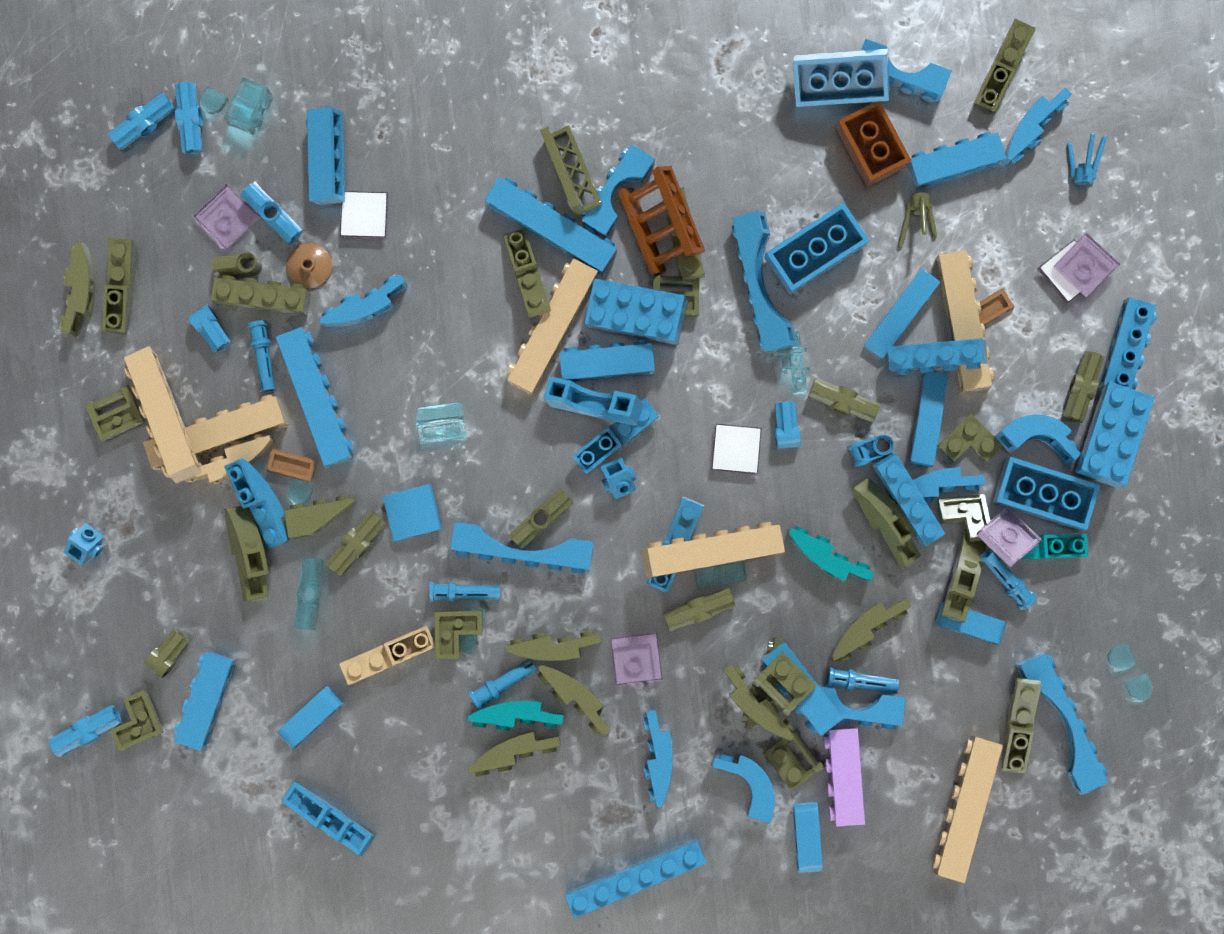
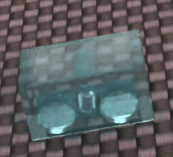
[224,77,273,135]

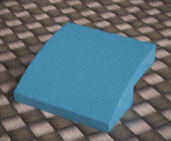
[383,484,442,541]

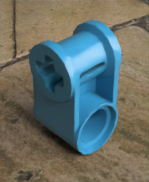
[847,435,894,468]

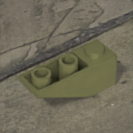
[284,495,357,539]

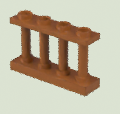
[618,166,705,275]

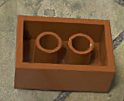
[835,101,912,187]

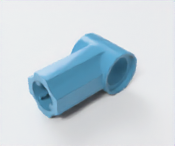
[188,304,231,353]
[775,401,801,449]

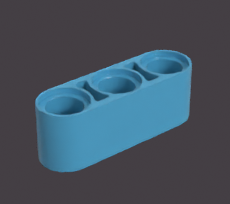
[935,602,1007,645]
[277,686,343,750]
[793,802,823,873]

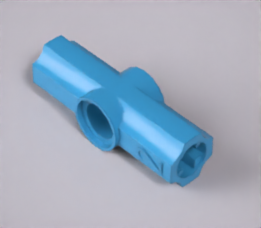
[175,82,203,154]
[108,92,175,151]
[240,182,303,245]
[49,705,122,757]

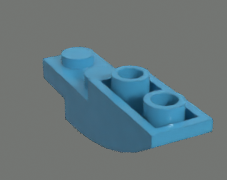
[1003,87,1072,166]
[319,274,408,327]
[572,398,660,475]
[224,458,290,549]
[889,467,985,504]
[646,496,705,593]
[642,709,673,808]

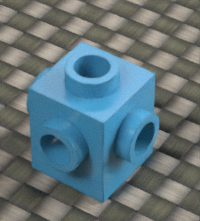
[600,457,637,500]
[63,523,104,566]

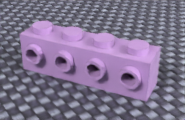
[823,727,865,826]

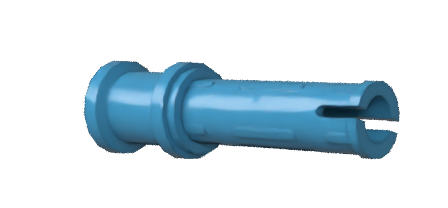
[247,320,276,392]
[981,549,1036,610]
[429,582,500,603]
[468,659,537,710]
[826,666,899,694]

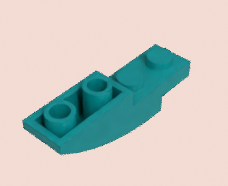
[787,526,874,582]
[994,534,1088,560]
[467,701,564,731]

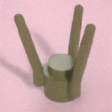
[898,193,937,248]

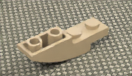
[185,433,274,484]
[339,626,435,686]

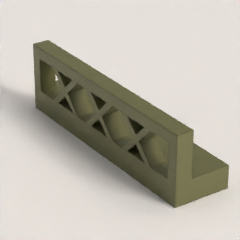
[540,125,602,216]

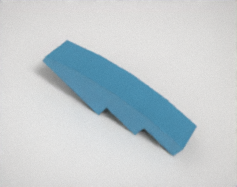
[864,268,941,359]
[910,371,948,467]
[281,781,375,856]

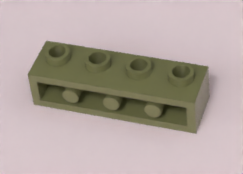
[211,275,311,316]

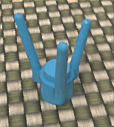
[1067,133,1107,185]

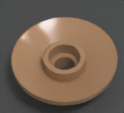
[286,243,333,289]

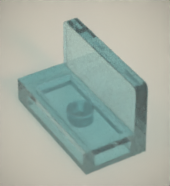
[417,402,467,443]

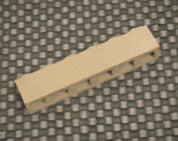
[935,250,994,393]
[506,258,598,396]
[124,346,202,484]
[143,395,289,470]
[641,522,785,578]
[932,736,1003,883]

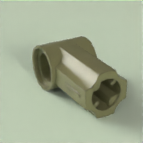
[212,251,262,278]
[144,629,191,678]

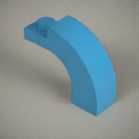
[995,414,1081,465]
[711,754,775,823]

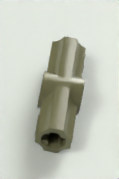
[1063,351,1104,423]
[808,378,880,423]
[509,488,574,550]
[325,510,386,576]
[663,588,736,632]

